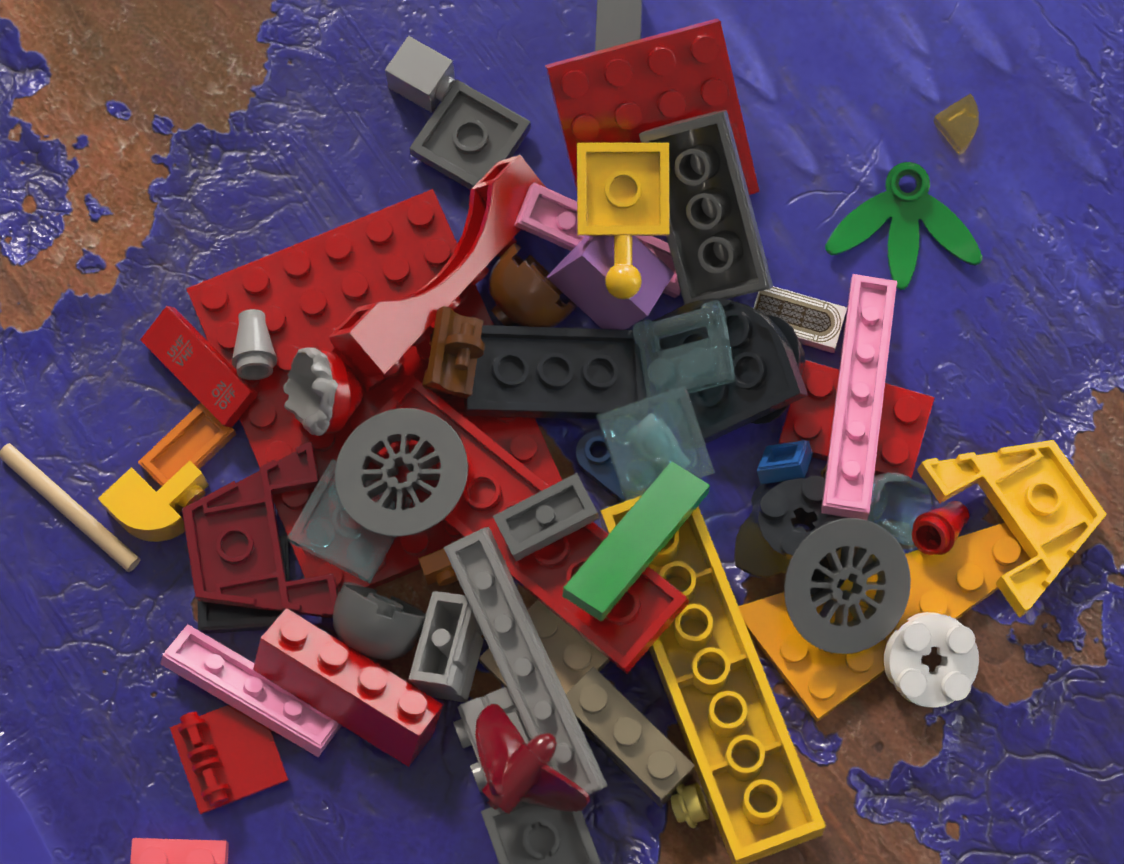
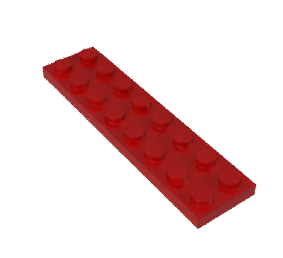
[372,375,689,674]

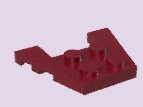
[182,442,338,619]

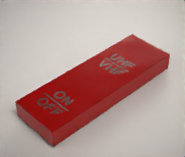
[140,306,259,428]

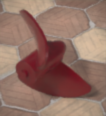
[475,704,590,814]

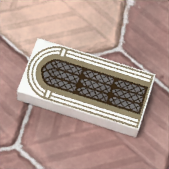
[753,286,847,353]

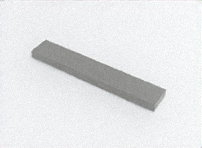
[444,527,607,794]

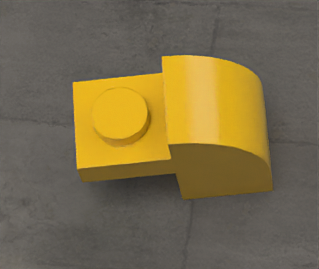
[98,461,209,542]

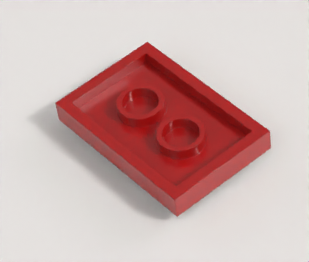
[778,360,935,485]

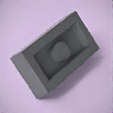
[493,473,600,561]

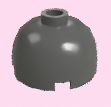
[332,582,426,663]

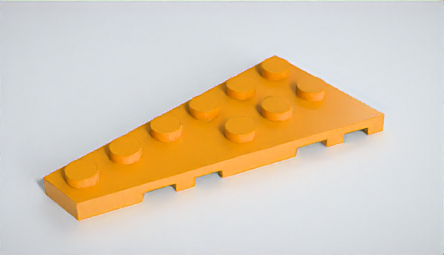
[738,523,1031,722]

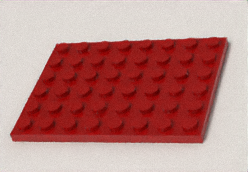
[186,189,562,594]

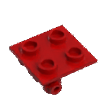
[169,705,289,815]

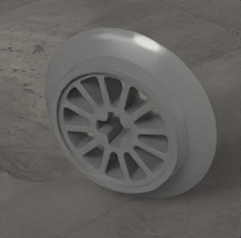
[335,408,468,536]
[784,518,911,654]

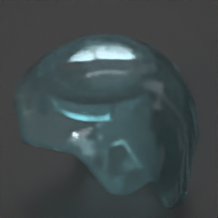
[867,472,934,546]

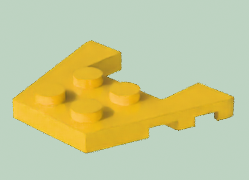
[917,440,1106,618]

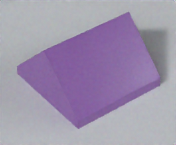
[547,236,674,330]

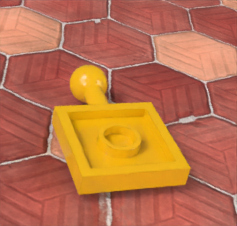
[577,143,669,299]

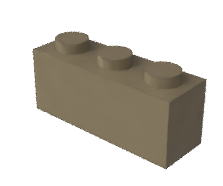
[566,667,695,808]

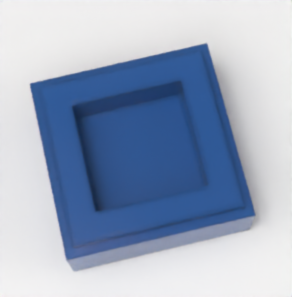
[757,440,813,484]

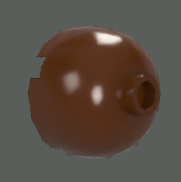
[489,243,577,327]

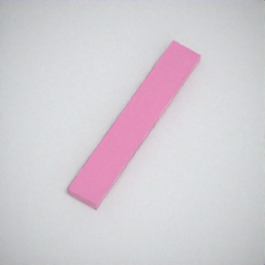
[821,274,897,520]

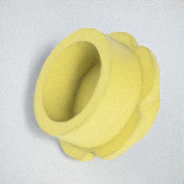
[671,783,709,828]

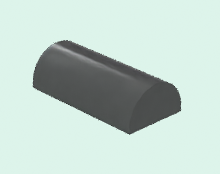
[639,110,773,305]

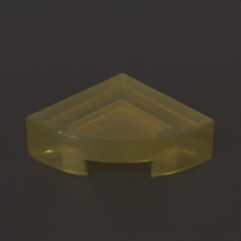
[933,93,979,155]

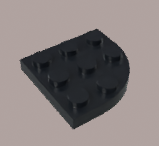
[643,298,808,450]

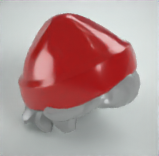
[283,347,363,436]

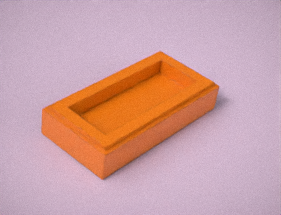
[138,403,236,487]

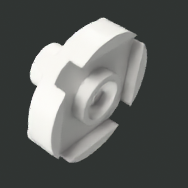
[884,612,979,707]

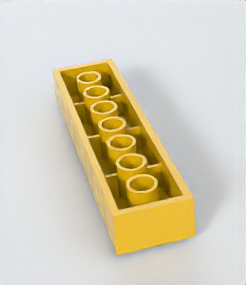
[600,496,826,864]

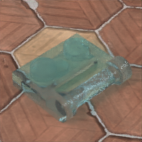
[633,300,736,402]

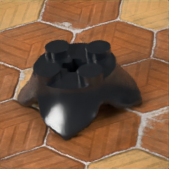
[734,476,847,596]

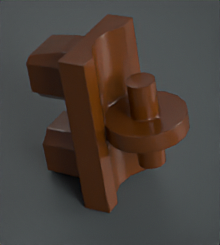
[422,306,485,399]

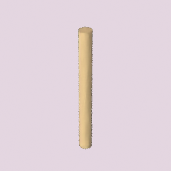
[0,443,140,572]

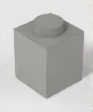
[385,36,456,113]

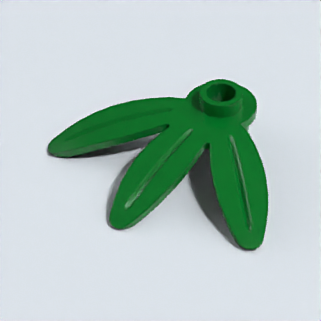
[825,162,983,290]

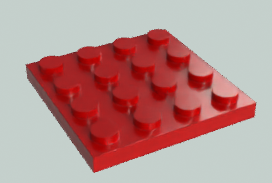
[545,19,760,195]

